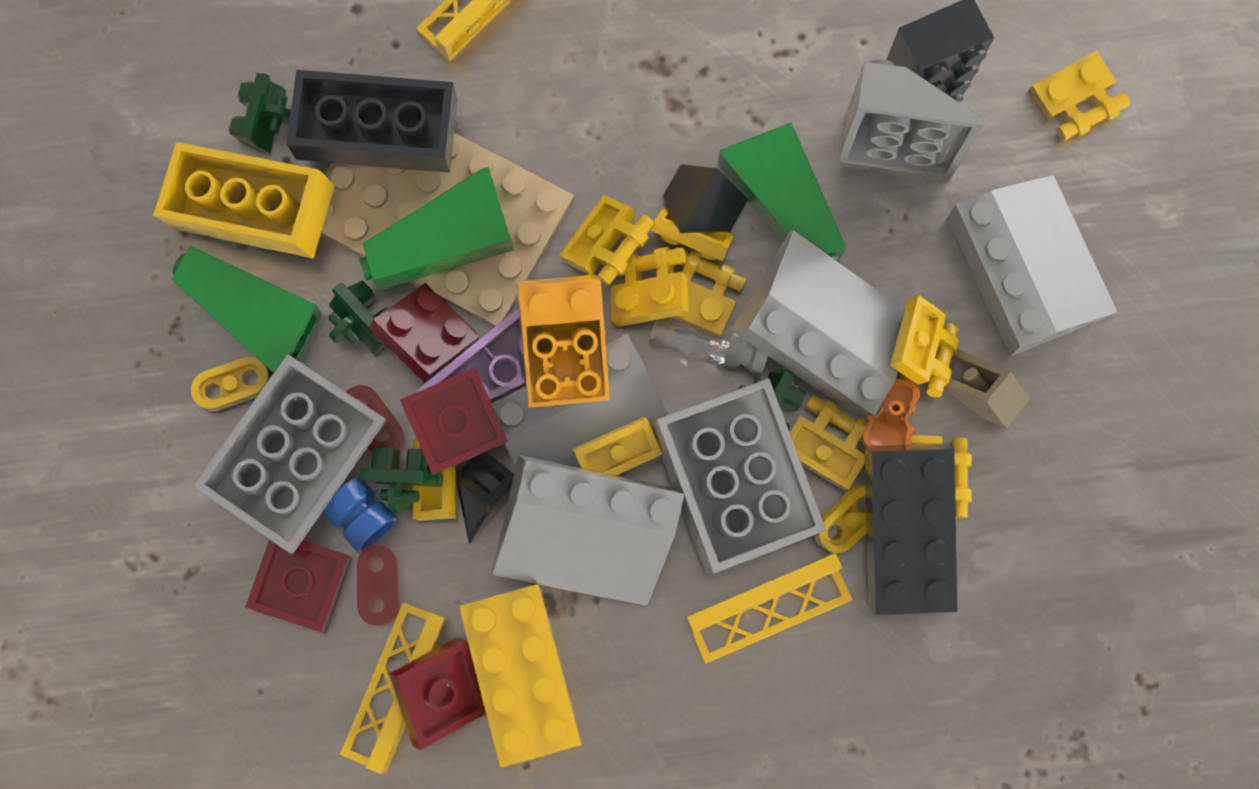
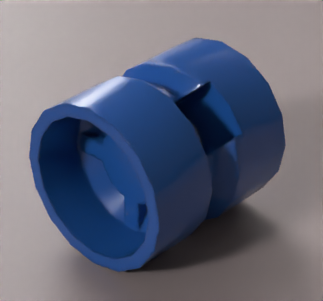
[322,477,397,553]

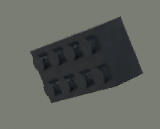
[886,0,995,103]
[287,70,458,173]
[865,443,958,615]

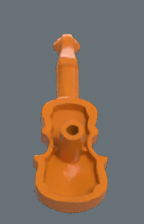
[862,372,920,447]

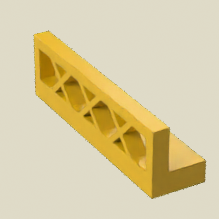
[416,0,512,62]
[686,553,852,664]
[340,602,449,774]

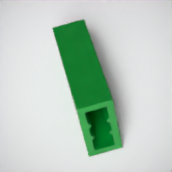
[718,122,846,263]
[359,167,513,290]
[171,245,322,373]

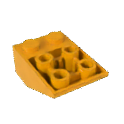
[516,275,610,407]

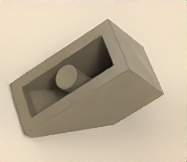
[944,350,1030,429]

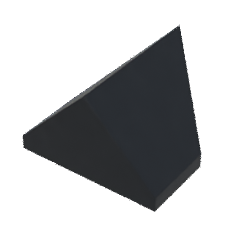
[662,164,748,233]
[456,452,514,544]

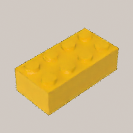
[153,142,335,259]
[459,584,582,768]

